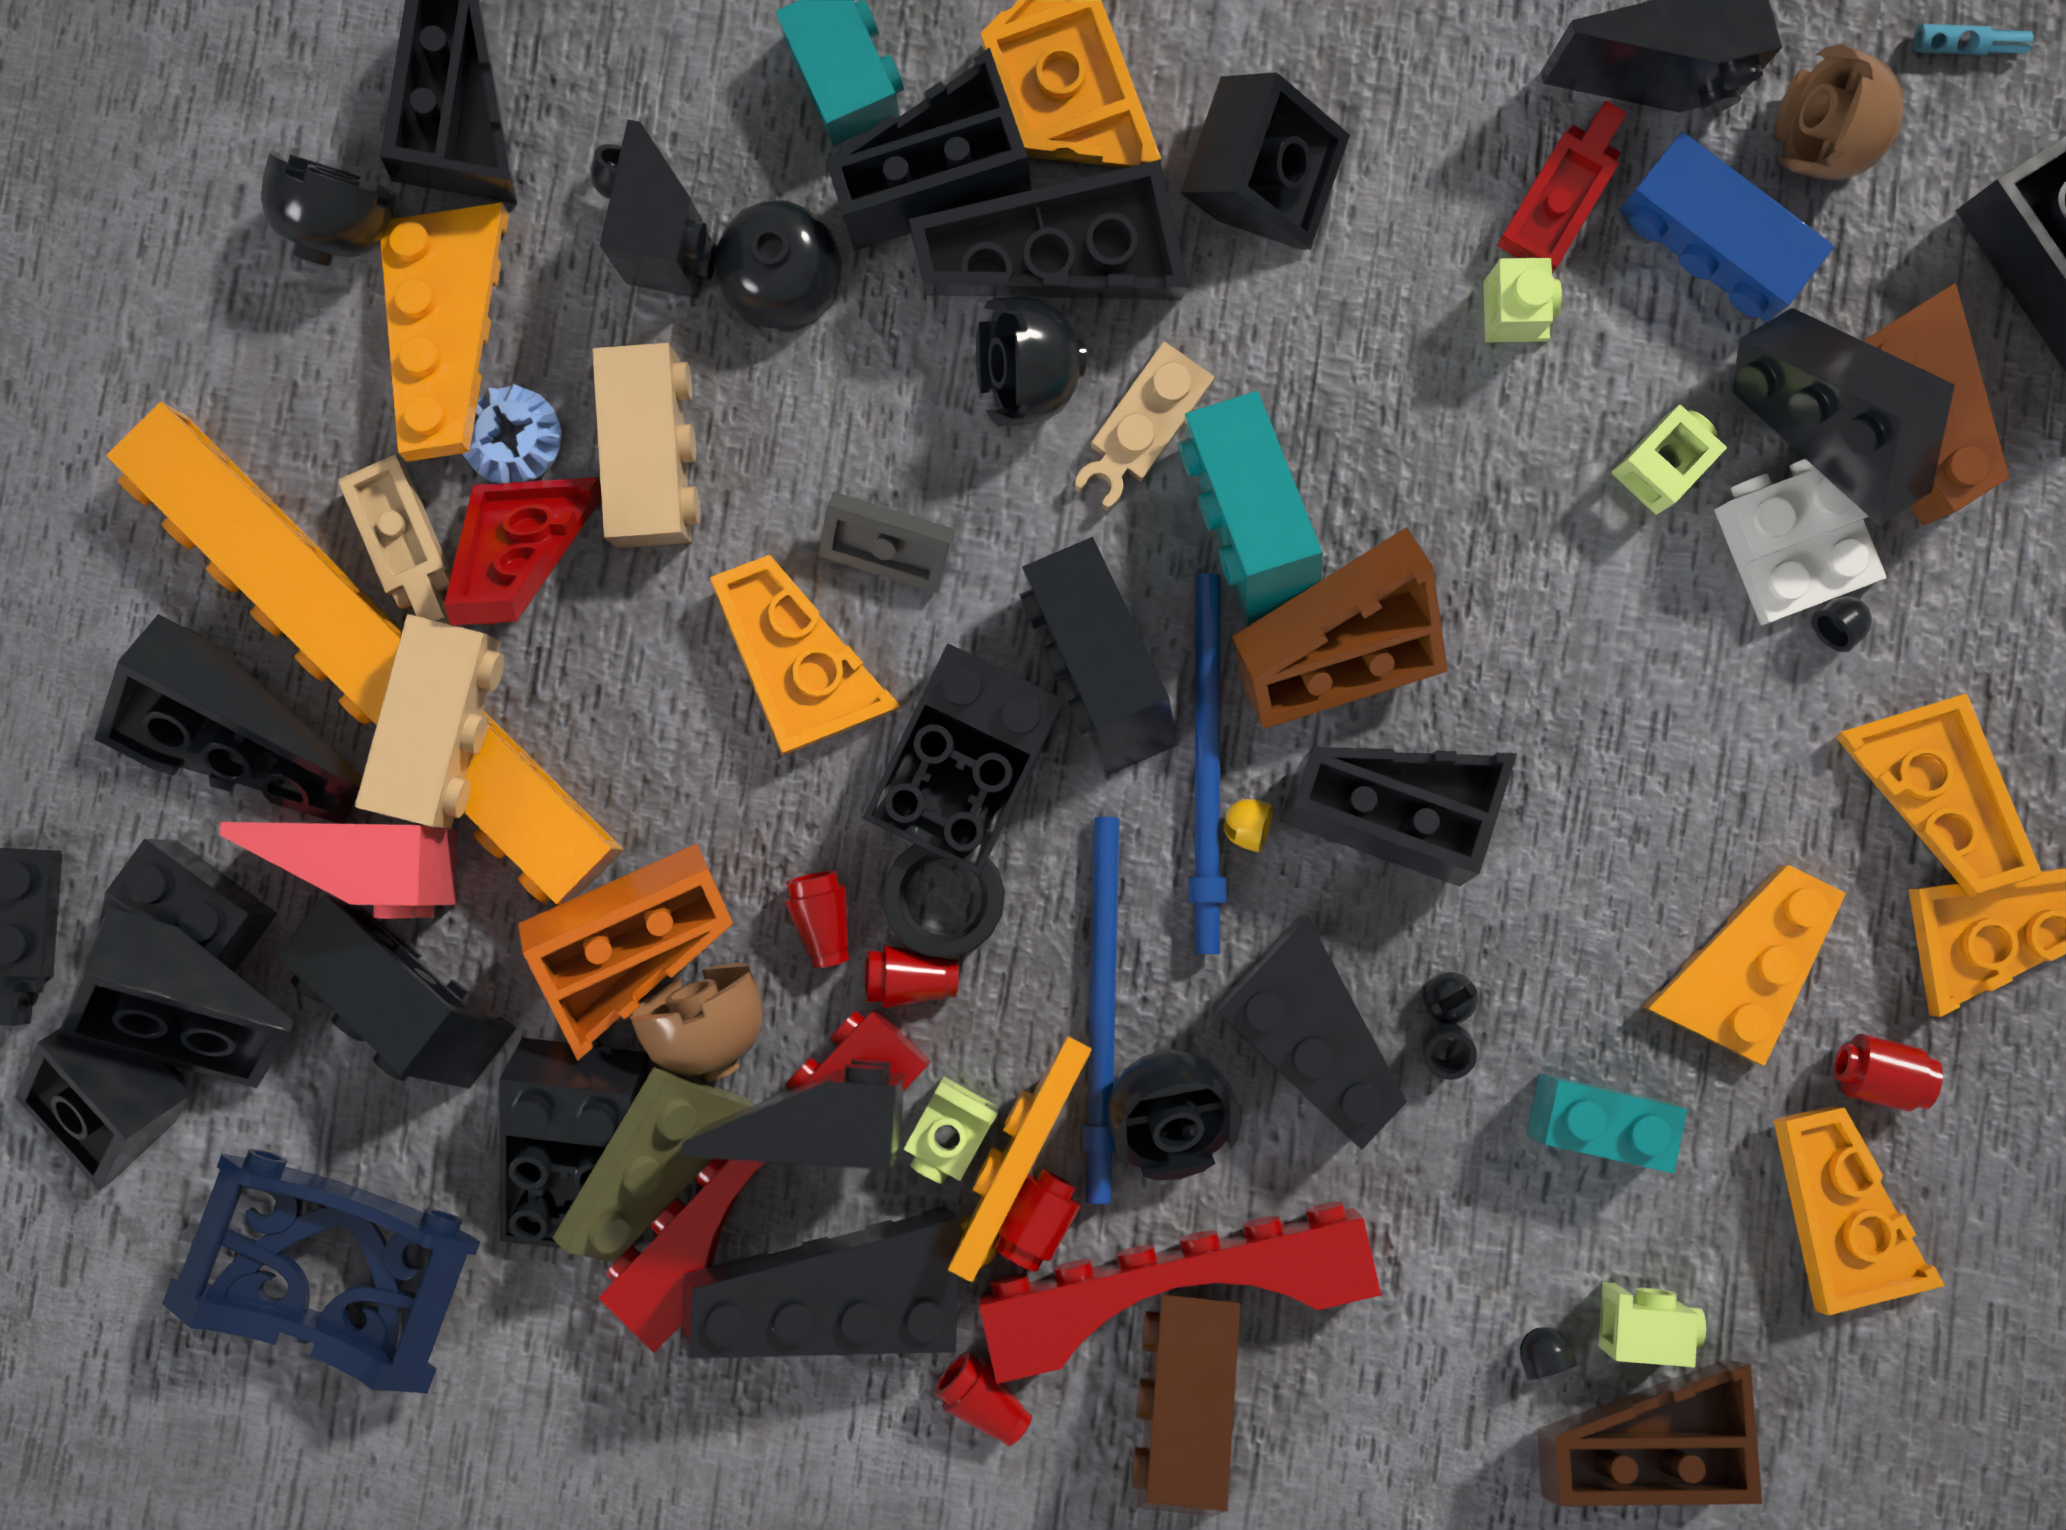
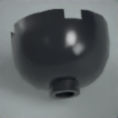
[261,151,397,266]
[716,200,842,332]
[975,297,1087,427]
[1107,1050,1242,1180]

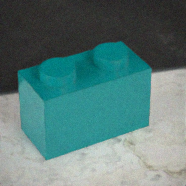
[775,0,904,146]
[1527,1073,1688,1174]

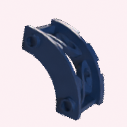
[162,1149,480,1393]

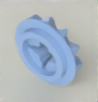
[462,384,561,483]

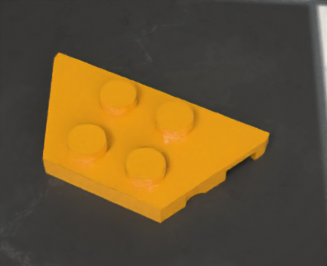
[981,0,1161,168]
[948,1036,1092,1282]

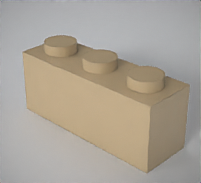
[592,343,700,548]
[355,614,504,829]

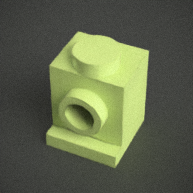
[1483,258,1562,342]
[1610,404,1727,515]
[903,1076,999,1184]
[1598,1282,1706,1367]

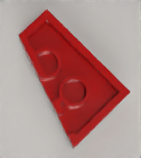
[444,477,602,626]

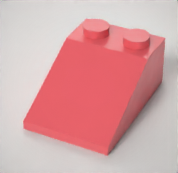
[220,822,458,918]

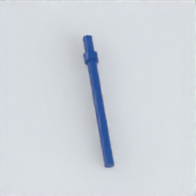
[1188,573,1227,954]
[1080,817,1120,1204]

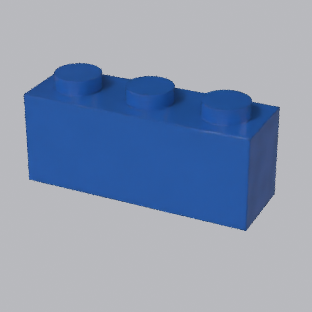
[1618,131,1835,323]

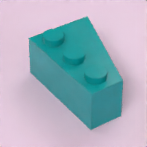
[1178,390,1323,627]

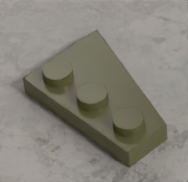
[553,1068,754,1263]

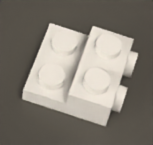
[1714,459,1887,626]

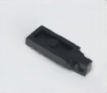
[0,848,63,1026]

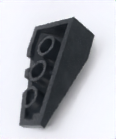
[94,614,363,824]

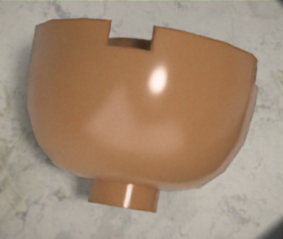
[1774,44,1904,181]
[630,962,764,1081]

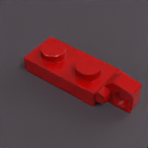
[1496,100,1627,274]

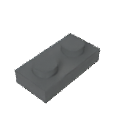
[818,492,956,593]

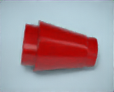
[783,870,850,968]
[865,945,959,1009]
[934,1352,1032,1447]

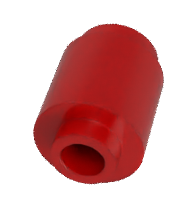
[1834,1034,1943,1112]
[993,1169,1081,1272]

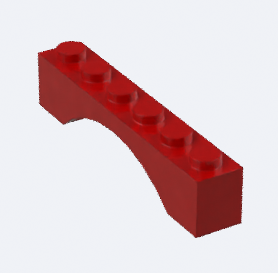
[598,1008,931,1353]
[979,1202,1382,1384]

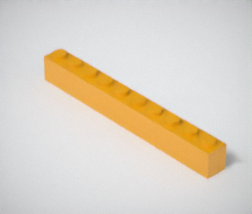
[106,401,624,904]

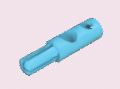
[1913,24,2034,55]

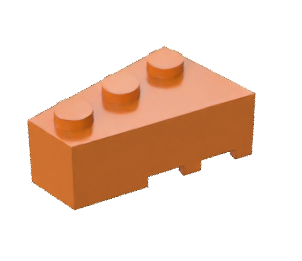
[518,843,733,1061]

